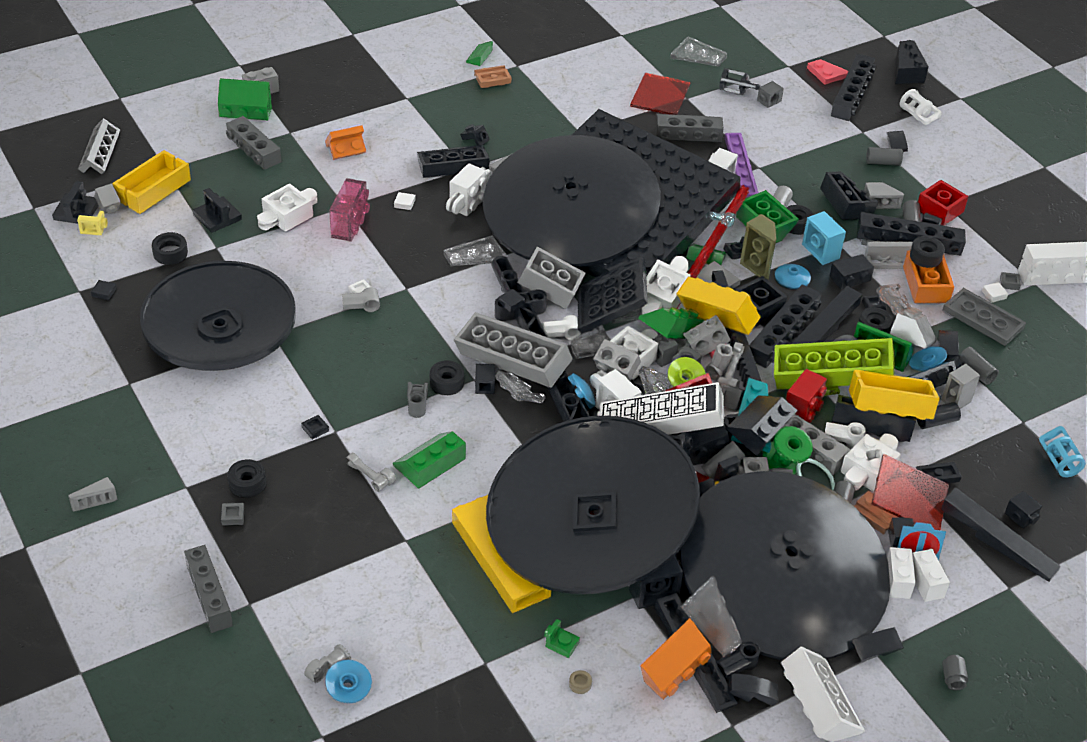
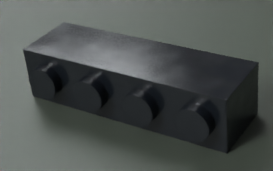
[832,394,916,442]

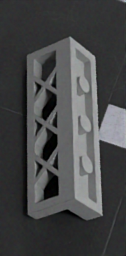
[78,118,120,174]
[865,242,913,269]

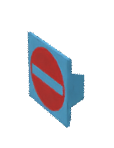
[897,522,946,561]

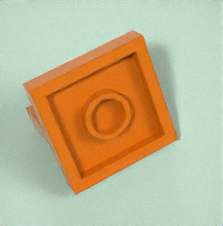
[325,125,366,160]

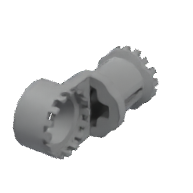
[304,644,351,683]

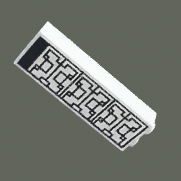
[597,382,723,435]

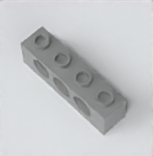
[784,414,850,475]

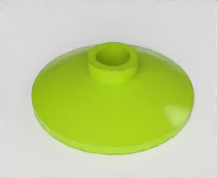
[667,357,706,387]

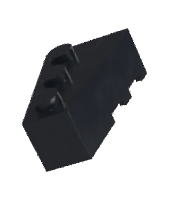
[895,40,929,84]
[820,171,878,220]
[689,425,730,466]

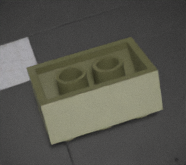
[740,214,776,281]

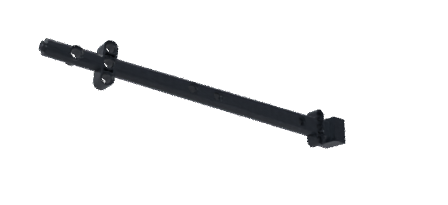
[491,256,683,609]

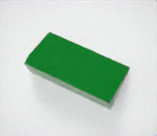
[466,41,493,66]
[687,243,726,266]

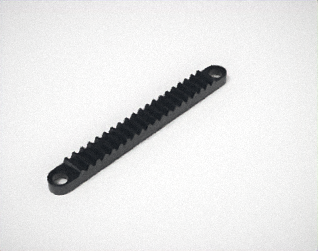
[711,270,762,388]

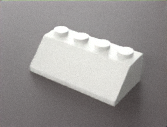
[781,647,865,742]

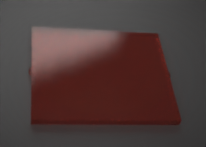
[630,73,691,115]
[871,454,949,530]

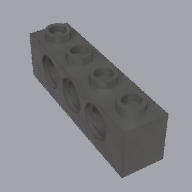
[656,114,724,142]
[226,116,282,170]
[184,545,233,633]

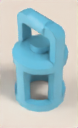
[1039,426,1086,477]

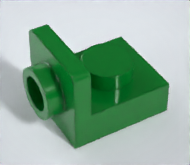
[544,619,580,658]

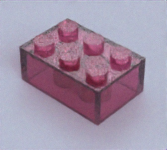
[329,178,370,242]

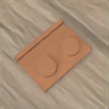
[474,65,512,88]
[853,491,902,535]

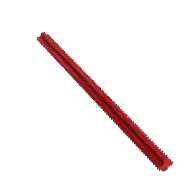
[676,185,749,309]

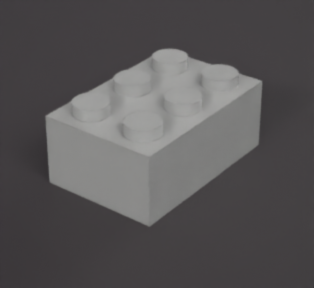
[517,247,585,309]

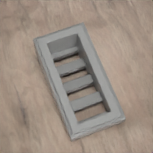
[68,477,117,512]

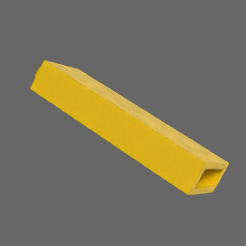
[452,495,551,613]

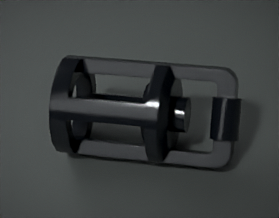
[719,68,761,95]

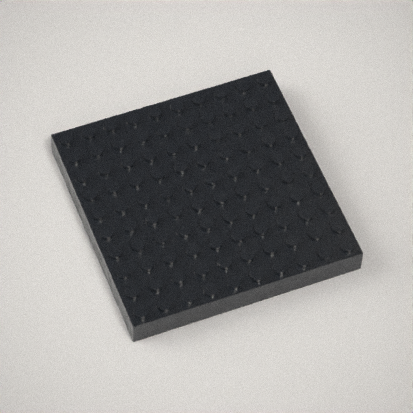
[567,109,741,277]

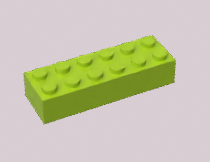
[774,338,894,390]

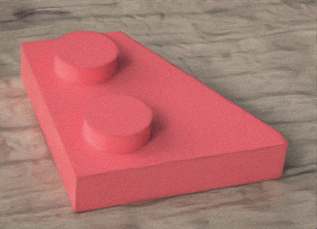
[807,59,849,85]

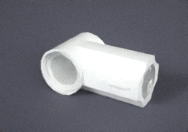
[542,315,581,340]
[825,422,865,448]

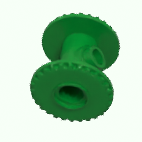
[762,426,813,475]

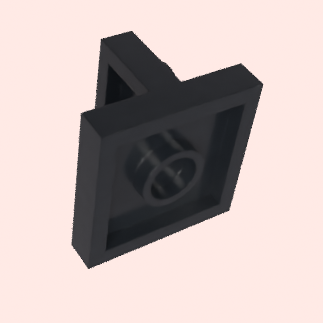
[52,181,99,224]
[193,188,242,233]

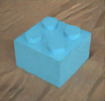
[802,211,846,265]

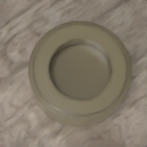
[569,670,592,694]

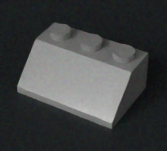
[890,307,937,349]

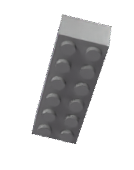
[453,312,572,388]

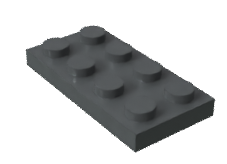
[942,287,1026,346]

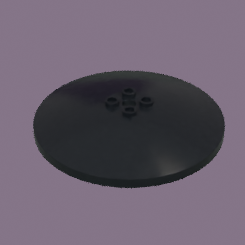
[140,261,296,371]

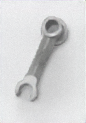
[717,342,744,389]
[346,452,396,492]

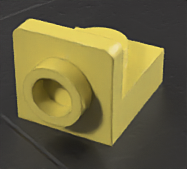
[77,211,108,235]

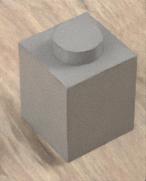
[94,184,120,214]

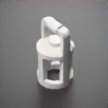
[900,89,942,125]

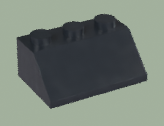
[726,395,798,456]

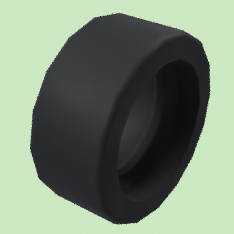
[151,232,188,265]

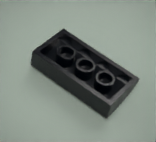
[417,145,490,178]

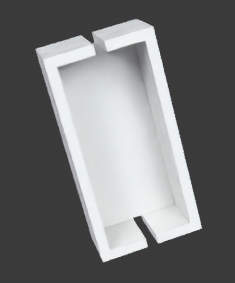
[1018,242,1087,286]

